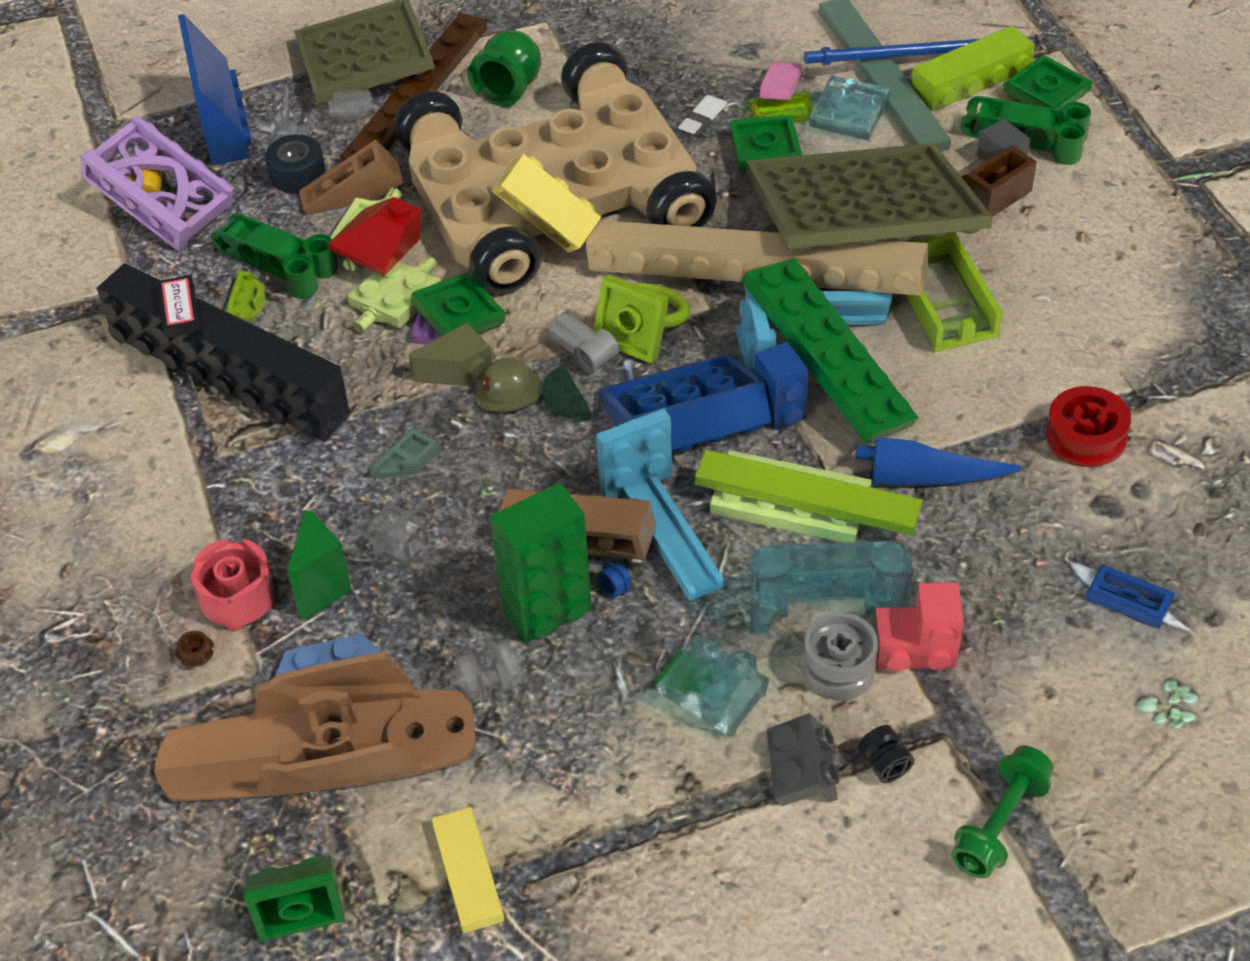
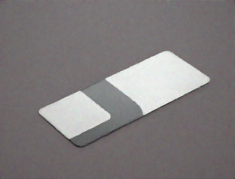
[678,95,727,136]

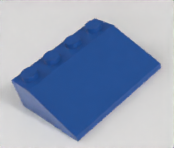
[178,14,252,165]
[599,353,771,452]

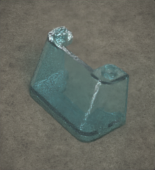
[747,541,913,634]

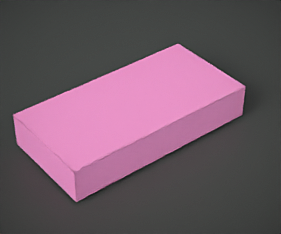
[760,62,802,100]

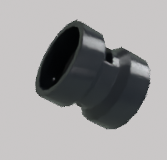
[858,725,915,783]

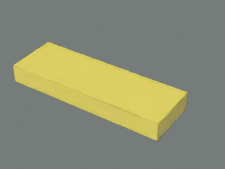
[431,807,505,934]

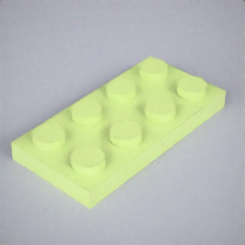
[710,450,872,545]

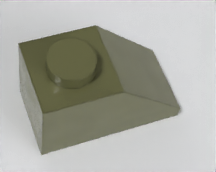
[409,323,492,386]

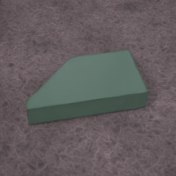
[369,427,441,479]

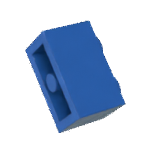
[755,342,808,431]

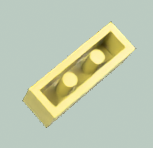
[491,154,601,253]

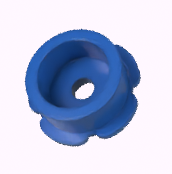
[596,562,631,598]

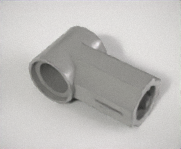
[549,312,619,373]

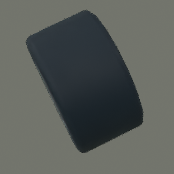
[265,134,326,193]

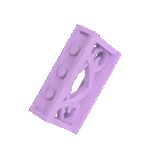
[81,115,233,252]

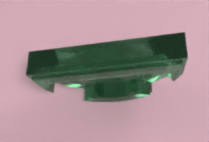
[542,365,591,422]

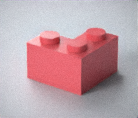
[873,582,964,671]

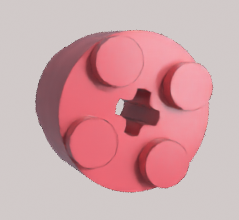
[191,539,276,631]

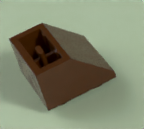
[958,145,1037,217]

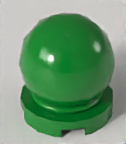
[467,29,542,108]

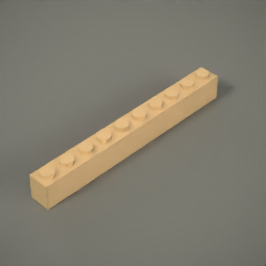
[586,220,928,296]

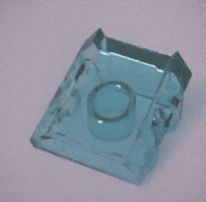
[656,635,769,736]

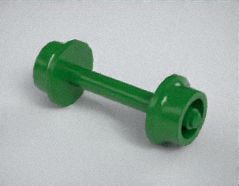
[951,745,1054,878]

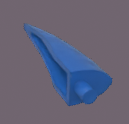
[855,437,1022,486]

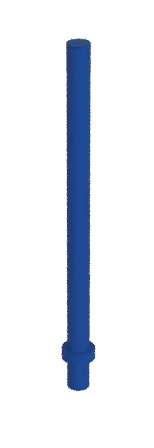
[804,39,979,66]

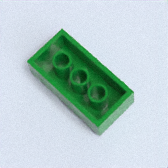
[490,482,592,644]

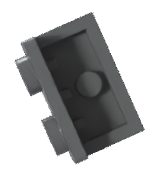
[767,713,839,806]

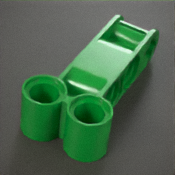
[960,96,1091,165]
[211,212,338,299]

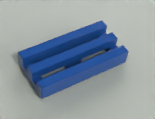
[1086,564,1175,629]

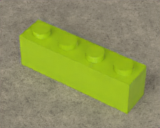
[911,25,1035,112]

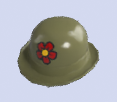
[473,358,544,412]

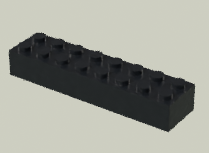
[96,263,350,442]

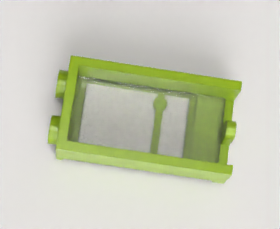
[906,232,1003,352]

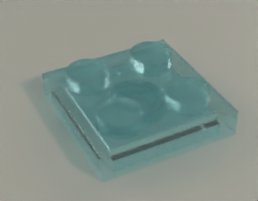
[809,75,890,141]

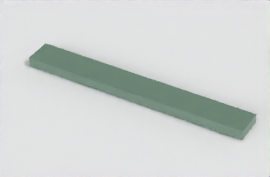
[819,0,951,151]

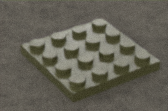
[294,0,435,104]

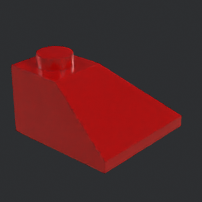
[327,197,423,276]

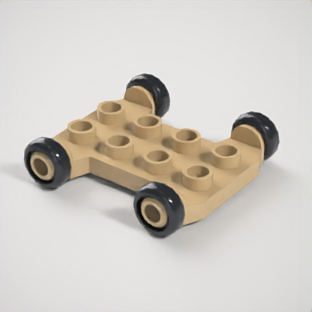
[394,42,717,294]

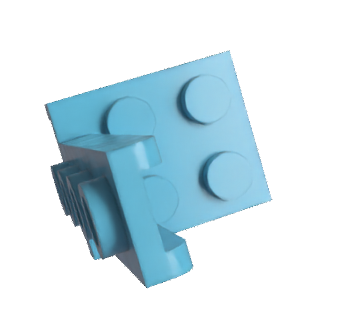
[735,285,893,374]
[596,408,724,601]

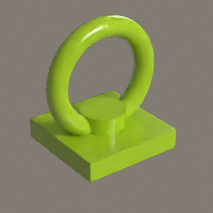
[594,274,690,364]

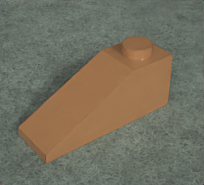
[299,140,403,215]

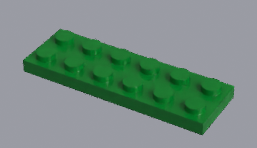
[741,258,919,443]

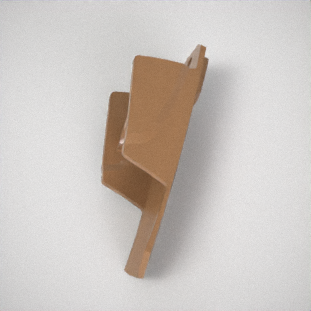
[154,652,476,802]

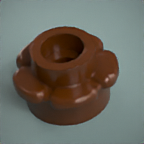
[175,631,214,667]

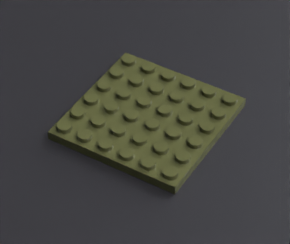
[746,143,992,251]

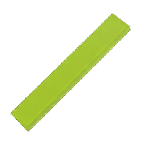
[695,450,923,536]

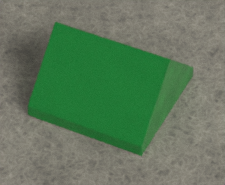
[287,510,352,618]

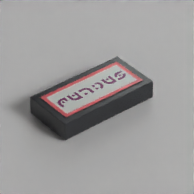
[157,275,201,338]

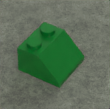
[244,856,345,942]

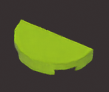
[225,270,266,321]

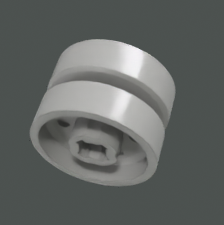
[803,612,878,700]

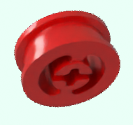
[1046,386,1131,467]

